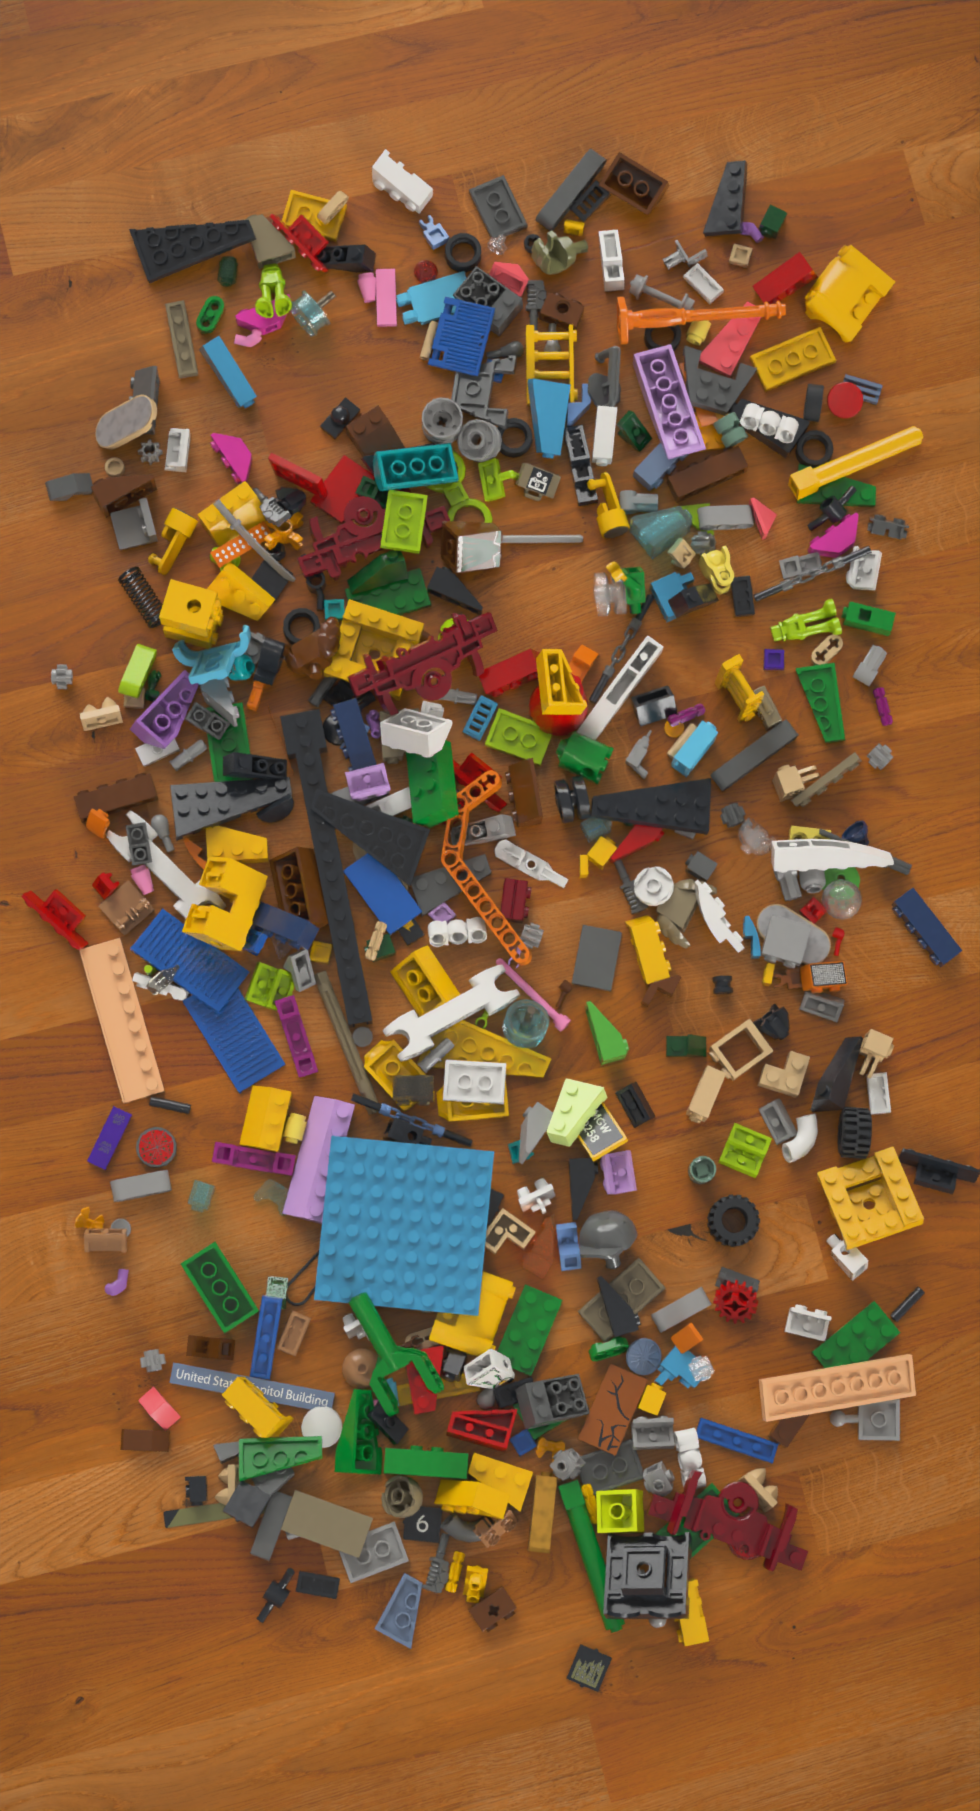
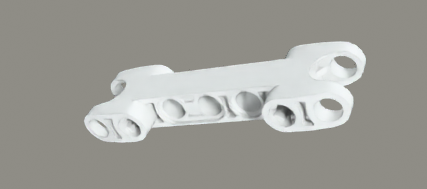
[105,810,226,919]
[383,965,520,1061]

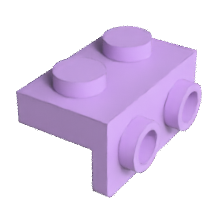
[345,763,391,801]
[600,1150,637,1195]

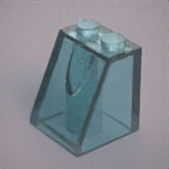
[629,506,692,560]

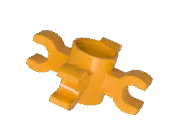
[264,512,304,550]

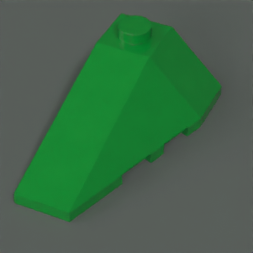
[334,1389,382,1475]

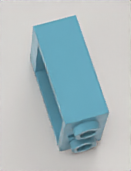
[671,720,718,778]

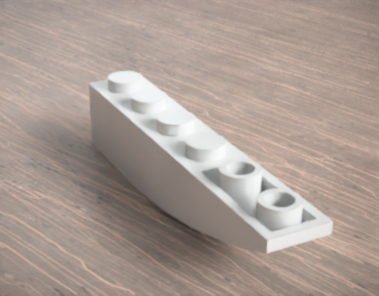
[577,635,663,740]
[771,839,894,873]

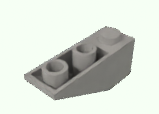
[199,677,239,727]
[451,814,516,846]

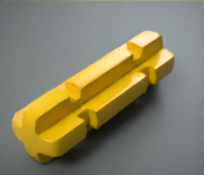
[581,1484,597,1524]
[445,1551,465,1593]

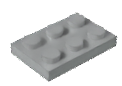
[339,1521,409,1583]

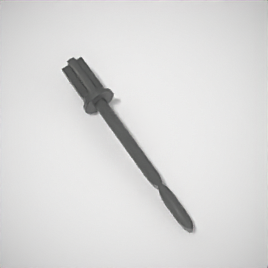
[819,829,912,875]

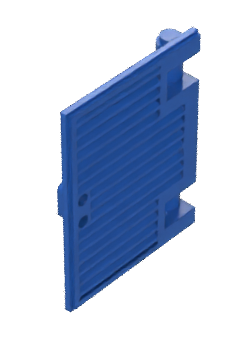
[428,297,495,377]

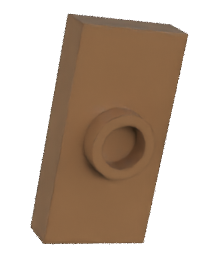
[276,1310,311,1357]

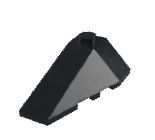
[810,1036,863,1112]

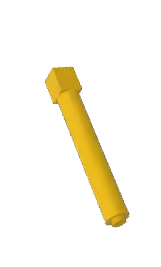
[788,426,923,500]

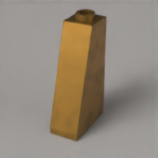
[527,1471,557,1554]

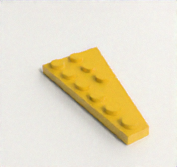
[417,1020,551,1078]

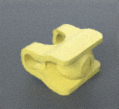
[699,545,734,594]

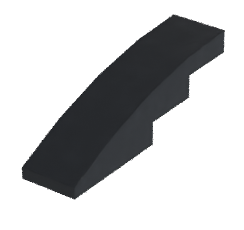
[564,425,598,506]

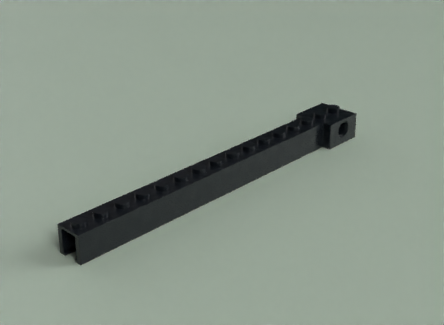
[280,709,373,1028]

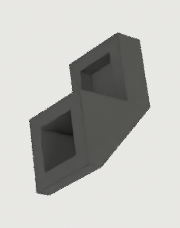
[45,473,93,501]

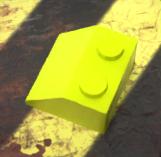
[596,1489,644,1533]

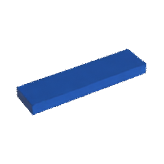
[250,1295,283,1380]
[696,1418,779,1463]

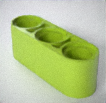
[118,644,157,699]

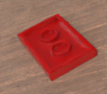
[268,453,328,499]
[310,455,375,524]

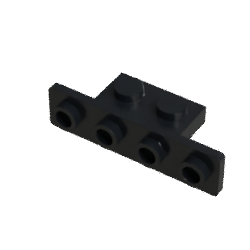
[898,1148,980,1195]

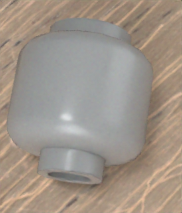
[799,869,826,893]

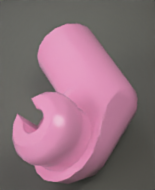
[234,329,262,347]

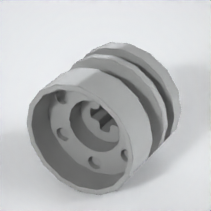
[422,397,463,445]

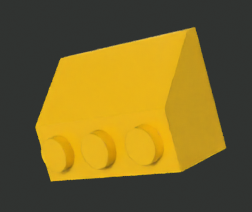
[197,481,266,547]
[390,945,461,1017]
[239,1086,292,1152]

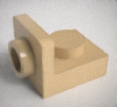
[667,538,696,568]

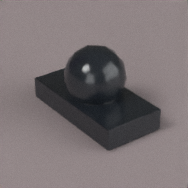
[320,397,360,439]

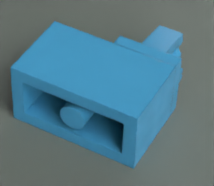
[649,572,694,623]
[655,1346,710,1388]

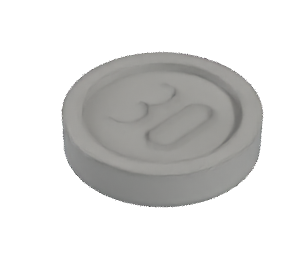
[353,1027,373,1047]
[110,1219,131,1237]

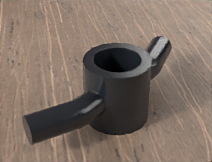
[807,486,857,531]
[300,554,326,611]
[256,1568,295,1623]

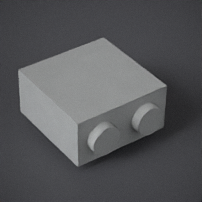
[761,915,811,968]

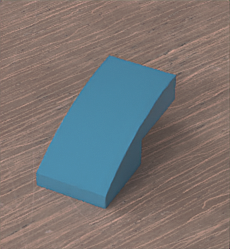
[743,916,761,959]

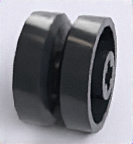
[554,775,591,824]

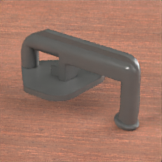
[588,346,621,407]

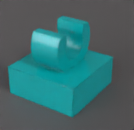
[324,599,345,621]
[508,1140,534,1164]

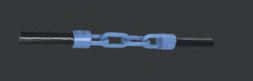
[351,1093,473,1147]

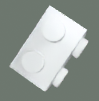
[846,546,882,590]
[784,1305,831,1341]

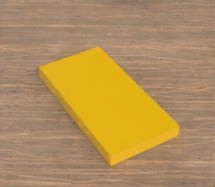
[750,327,836,392]

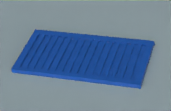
[130,908,250,1013]
[182,988,286,1093]

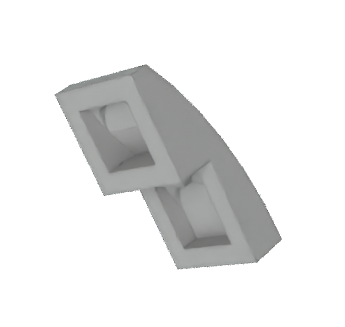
[779,552,822,580]

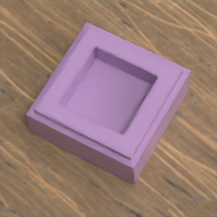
[428,902,456,924]

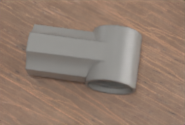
[619,490,658,514]
[853,645,887,687]
[773,869,802,901]

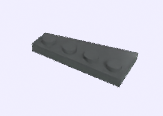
[411,854,491,917]

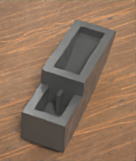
[250,1491,292,1561]

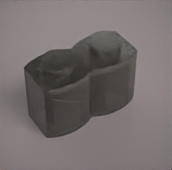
[393,1075,435,1106]

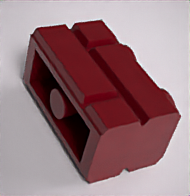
[499,878,532,923]

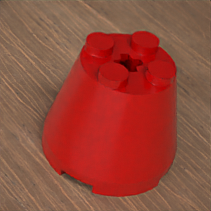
[528,674,588,736]

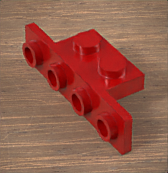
[270,213,329,272]
[453,753,507,813]
[21,889,89,950]

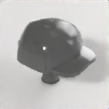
[579,1210,638,1269]

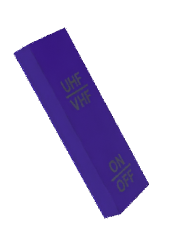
[87,1106,132,1170]

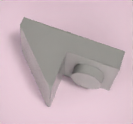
[283,949,316,992]

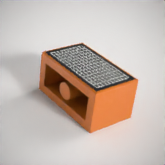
[800,961,848,994]

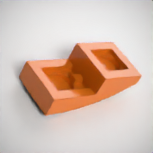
[184,838,207,871]

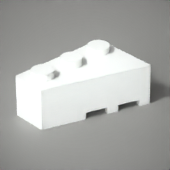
[372,149,433,214]

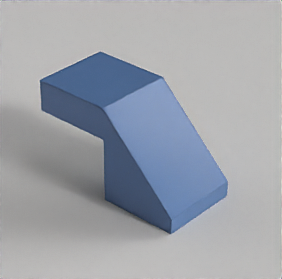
[567,384,591,427]
[556,1222,581,1271]

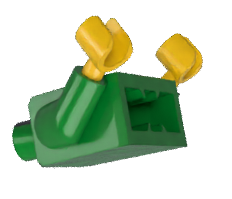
[606,562,646,614]

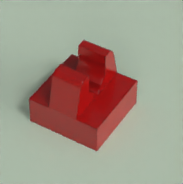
[92,872,119,900]
[799,897,828,924]

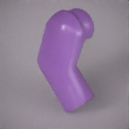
[740,222,764,243]
[366,710,381,738]
[105,1269,129,1296]

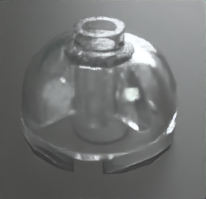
[738,817,777,855]
[821,879,862,920]

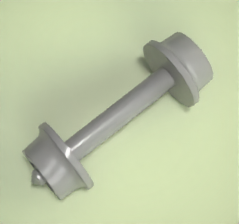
[629,274,695,310]

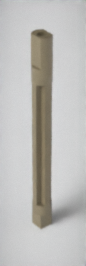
[314,971,378,1115]

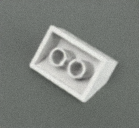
[380,708,452,757]

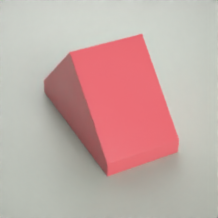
[138,1386,181,1431]

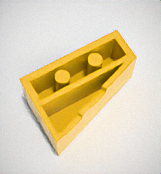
[536,649,588,715]
[206,826,269,864]
[625,915,671,984]
[222,1377,294,1438]
[467,1453,533,1512]
[434,1479,510,1519]
[674,1578,709,1646]

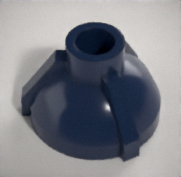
[842,820,869,846]

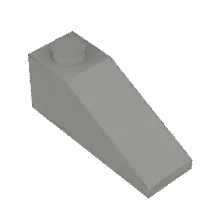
[519,1102,553,1164]

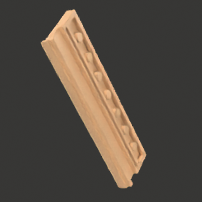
[79,938,165,1103]

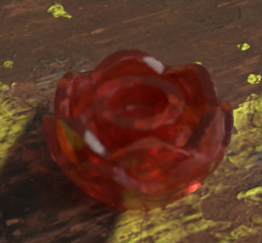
[414,260,438,283]

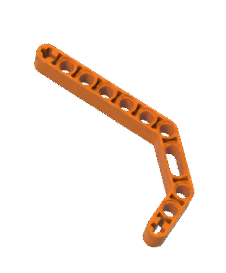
[441,770,532,966]

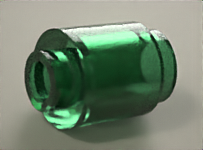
[217,256,238,287]

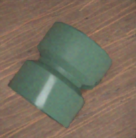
[713,412,748,449]
[688,1156,716,1185]

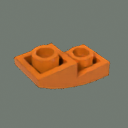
[86,808,110,839]

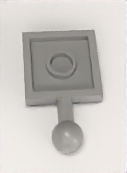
[830,1399,900,1441]

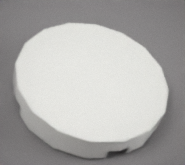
[634,866,674,906]
[301,1407,343,1448]

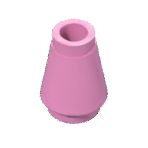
[357,273,376,303]
[130,864,154,895]

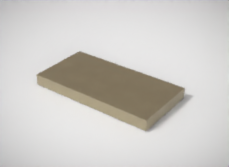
[577,1258,666,1342]
[281,1490,373,1558]

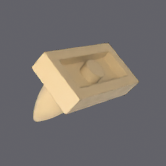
[79,697,123,731]
[215,1464,245,1505]
[737,1468,778,1513]

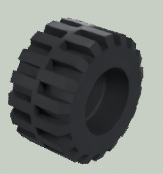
[838,1107,872,1159]
[707,1194,760,1247]

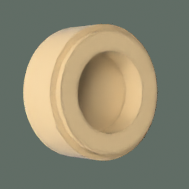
[105,457,125,477]

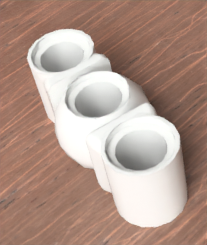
[740,403,799,443]
[428,917,487,947]
[674,1428,706,1489]

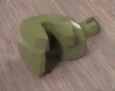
[531,231,588,275]

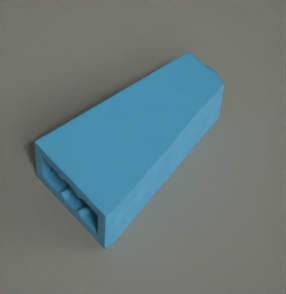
[199,336,257,408]
[527,378,571,459]

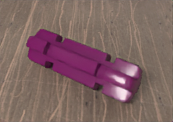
[873,687,893,726]
[668,703,705,727]

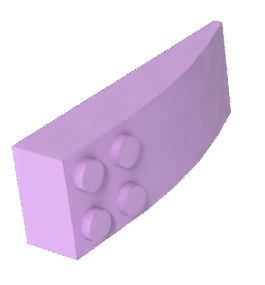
[633,344,706,459]

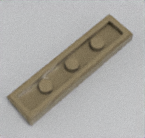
[165,300,198,379]

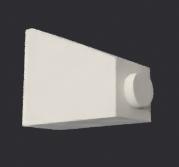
[592,406,617,466]

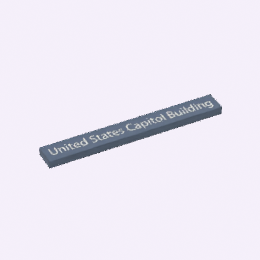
[169,1362,335,1410]

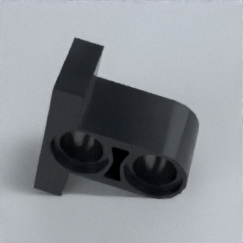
[253,637,285,686]

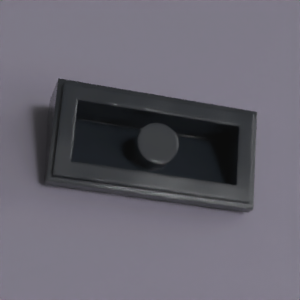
[615,1082,655,1128]

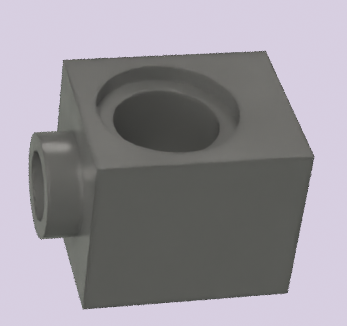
[685,851,718,882]

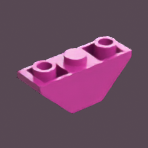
[235,294,291,335]
[210,433,252,484]
[808,513,859,558]

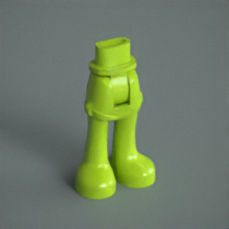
[255,263,292,318]
[770,598,842,642]

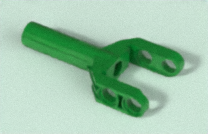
[348,1292,444,1417]

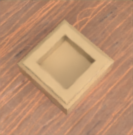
[729,243,753,268]

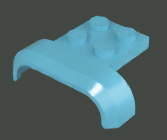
[172,625,251,684]

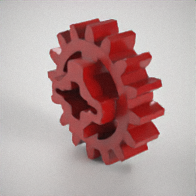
[713,1280,758,1324]

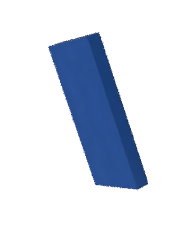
[343,853,422,935]

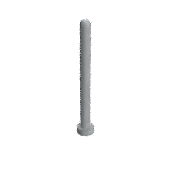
[501,535,583,543]

